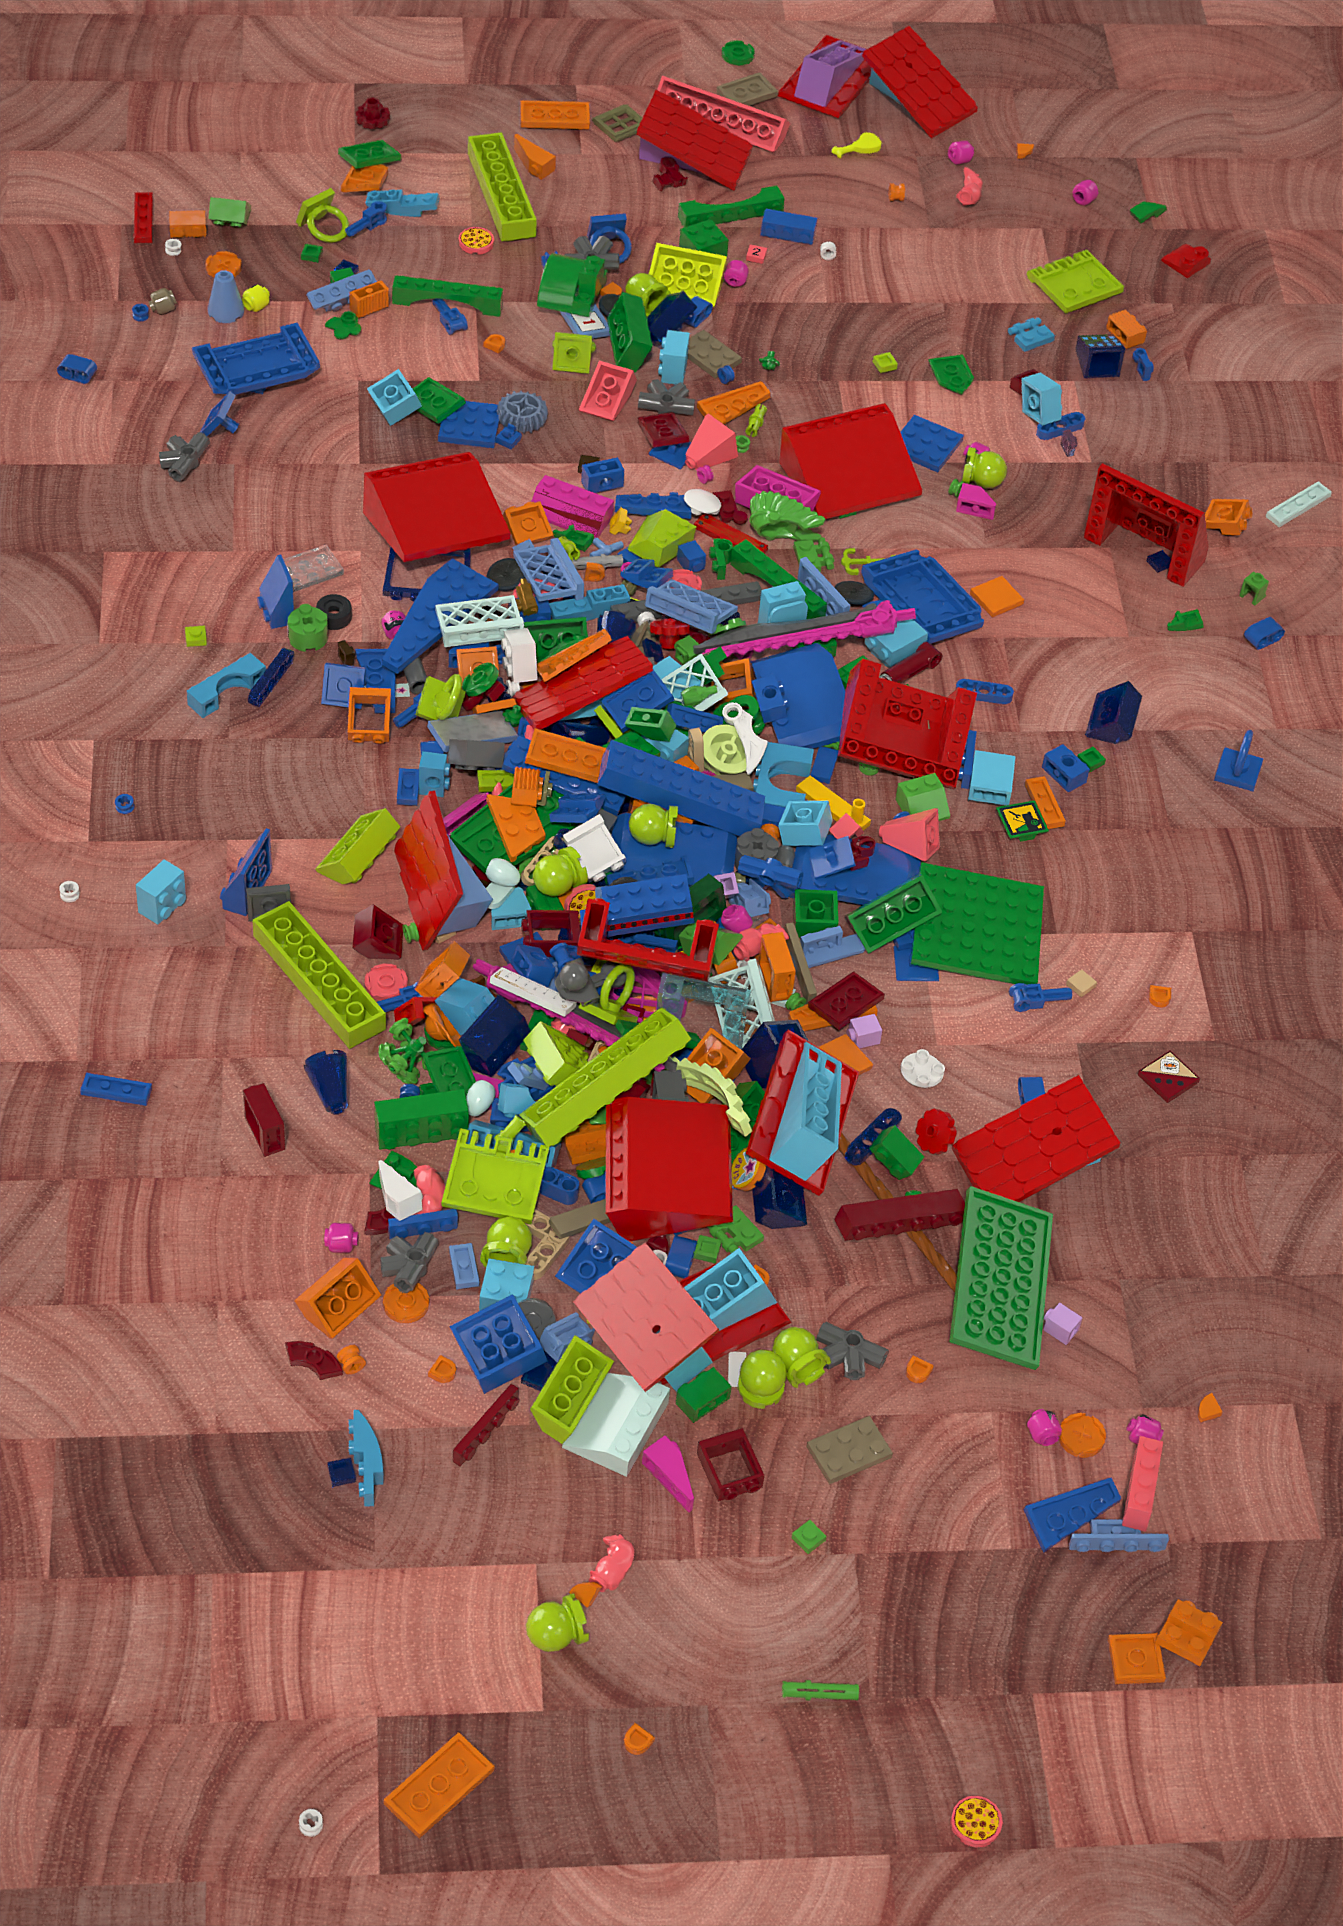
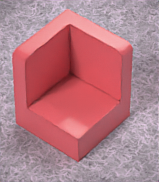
[829,813,864,839]

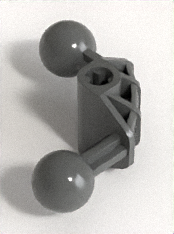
[554,958,626,1007]

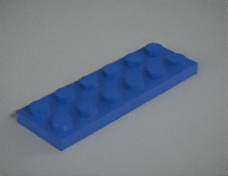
[502,736,627,816]

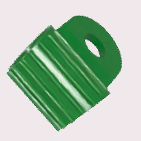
[713,695,765,735]

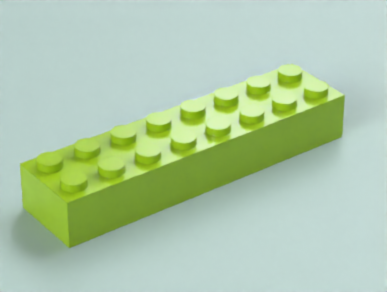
[468,132,537,241]
[253,901,386,1049]
[519,1007,691,1148]

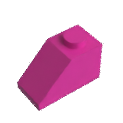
[956,483,996,520]

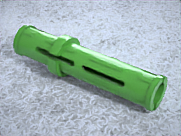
[782,1680,859,1701]

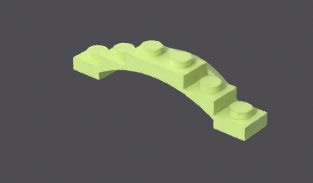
[664,1056,752,1137]

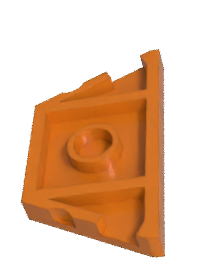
[341,164,388,192]
[486,794,546,862]

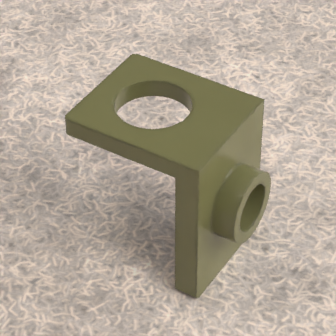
[536,771,553,806]

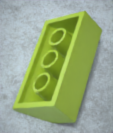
[315,808,400,885]
[530,1335,614,1444]

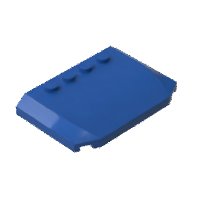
[192,322,320,395]
[861,549,984,644]
[750,643,845,749]
[607,813,737,888]
[789,834,921,905]

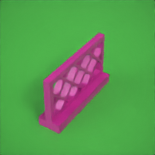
[609,965,688,1023]

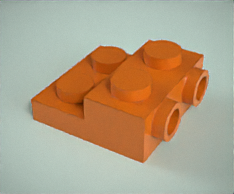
[1205,499,1253,535]
[503,501,554,545]
[1155,1599,1223,1666]

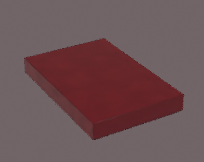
[638,412,689,447]
[808,971,885,1030]

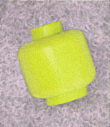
[242,285,270,312]

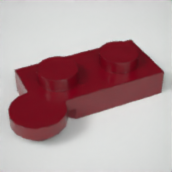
[712,490,748,524]

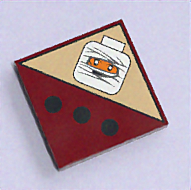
[1138,1050,1200,1103]

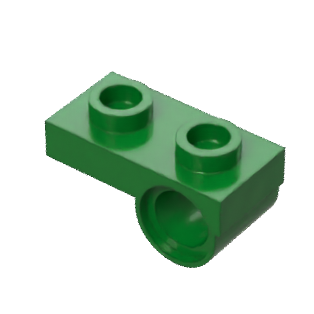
[709,538,733,580]

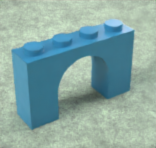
[753,742,814,808]

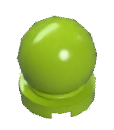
[625,273,671,318]
[962,447,1007,489]
[628,804,678,848]
[533,846,588,897]
[480,1216,532,1267]
[772,1327,831,1388]
[737,1349,787,1409]
[526,1593,589,1652]

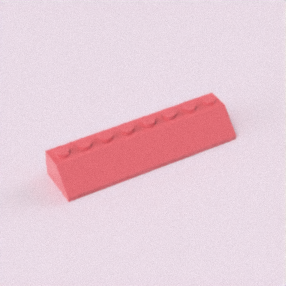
[657,76,790,152]

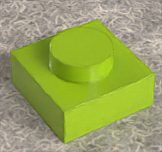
[873,352,898,373]
[185,626,207,647]

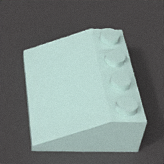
[562,1373,670,1477]

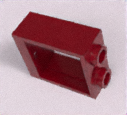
[521,910,581,957]
[243,1083,285,1157]
[697,1428,765,1502]

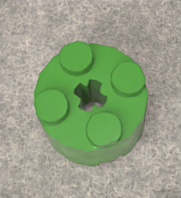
[287,604,328,652]

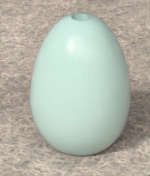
[485,858,521,886]
[466,1080,495,1116]

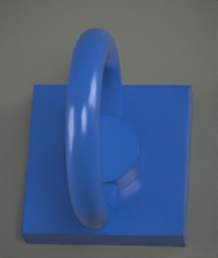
[587,213,632,264]
[1214,729,1264,792]

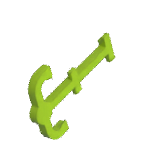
[841,548,895,575]

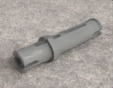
[571,554,623,569]

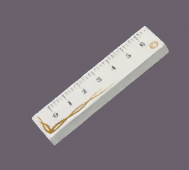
[490,967,577,1017]

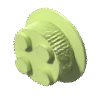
[703,725,746,775]

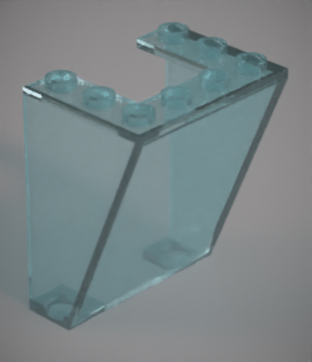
[657,972,754,1050]

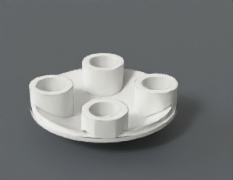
[684,489,721,515]
[901,1049,945,1088]

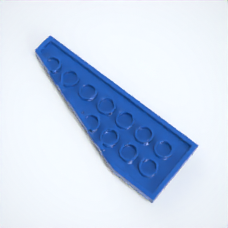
[382,558,499,674]

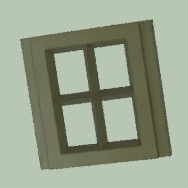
[592,104,642,142]

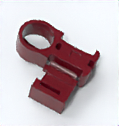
[652,157,688,192]
[461,681,506,710]
[850,836,876,871]

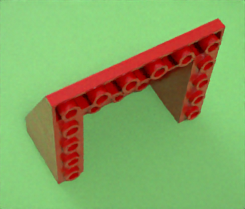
[779,403,922,519]
[363,452,511,562]
[1084,463,1209,587]
[838,658,977,790]
[577,898,719,981]
[606,1097,733,1241]

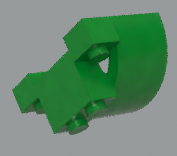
[537,253,608,317]

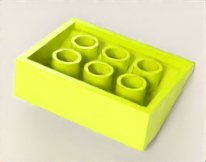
[649,243,727,308]

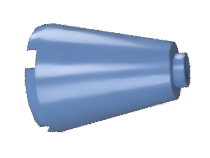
[208,270,244,323]

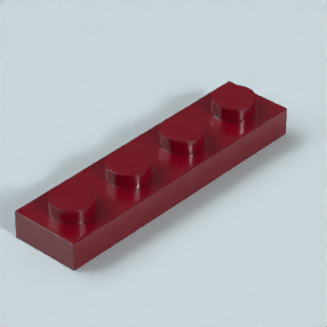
[453,1383,519,1467]

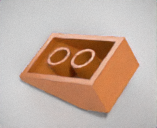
[686,1028,751,1103]

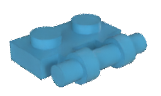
[1008,317,1055,352]

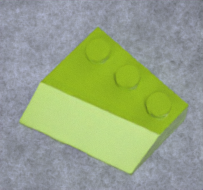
[628,509,696,568]
[523,1021,589,1086]

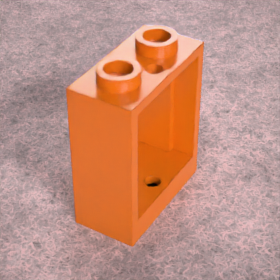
[711,658,756,709]
[348,687,391,744]
[758,932,796,1002]
[415,941,470,998]

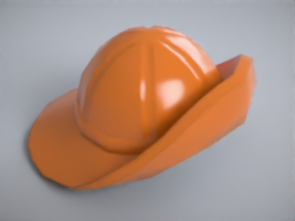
[423,1003,467,1048]

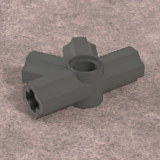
[565,236,620,270]
[638,379,695,416]
[159,432,210,482]
[380,1232,438,1293]
[817,1322,889,1380]

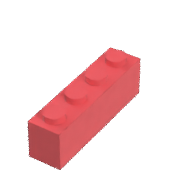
[1122,1436,1163,1532]

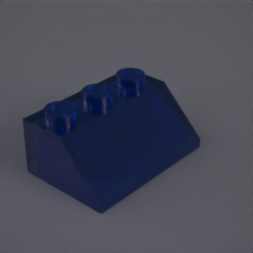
[646,291,698,346]
[1085,681,1143,744]
[459,995,531,1077]
[752,1166,807,1229]

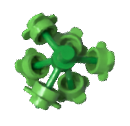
[378,1018,431,1084]

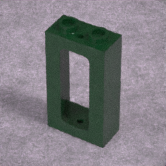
[653,873,726,947]

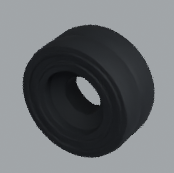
[316,594,352,630]

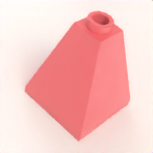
[685,414,738,470]
[879,808,940,861]

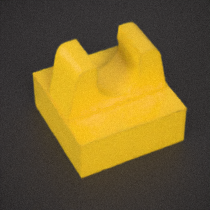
[609,508,632,535]

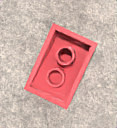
[579,361,637,421]

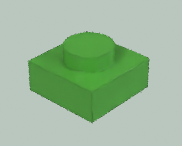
[693,1235,722,1264]
[791,1520,826,1554]

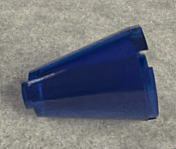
[596,611,636,652]
[550,721,609,747]
[303,1050,348,1115]

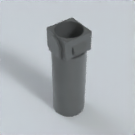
[403,656,427,694]

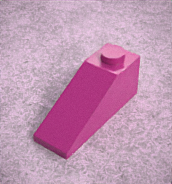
[642,1436,694,1512]

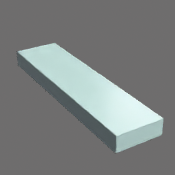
[1266,481,1332,527]

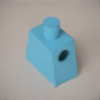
[491,887,532,930]

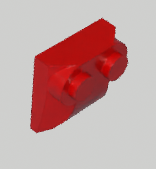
[1161,244,1211,279]

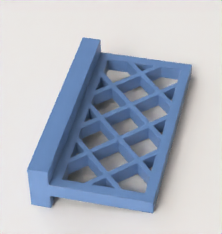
[513,538,584,601]
[645,579,738,634]

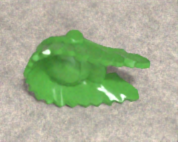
[749,491,826,542]

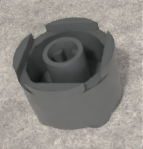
[735,828,779,877]

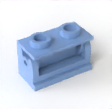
[729,878,771,917]
[539,1312,595,1362]

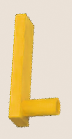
[796,775,871,835]

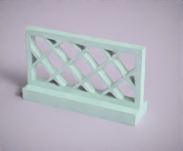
[435,595,524,647]
[660,654,728,711]
[709,958,780,1051]

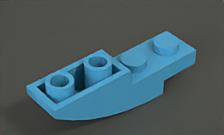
[365,189,440,217]
[549,584,630,621]
[349,1410,383,1507]

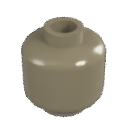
[149,288,177,315]

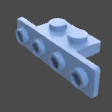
[307,269,377,312]
[800,926,865,968]
[1069,1519,1169,1552]

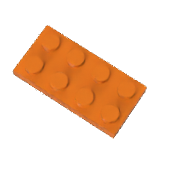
[520,100,590,130]
[525,728,606,783]
[384,1732,495,1839]

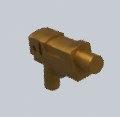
[507,578,538,616]

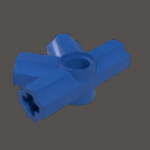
[738,855,804,898]

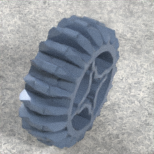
[497,391,548,434]

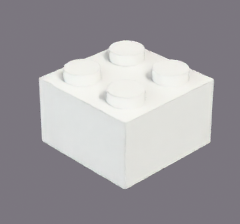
[501,628,538,683]

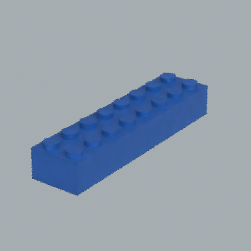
[597,740,765,836]

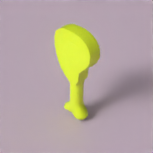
[832,132,881,158]

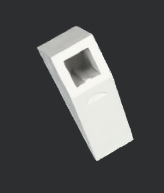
[378,1160,423,1221]

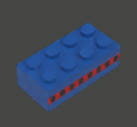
[601,874,694,937]

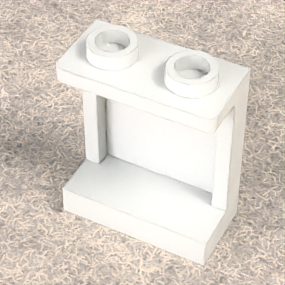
[563,814,626,883]

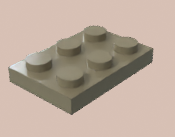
[717,72,778,106]
[688,330,742,379]
[806,1416,893,1485]

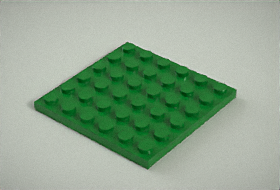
[910,862,1044,985]

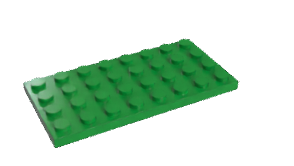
[950,1186,1053,1370]

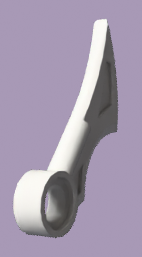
[722,703,768,775]

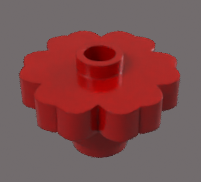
[650,619,690,649]
[915,1108,957,1155]

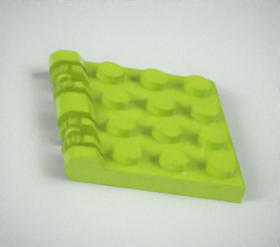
[1027,250,1124,313]
[441,1128,550,1224]

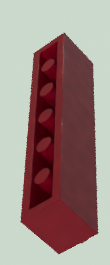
[834,1189,965,1241]

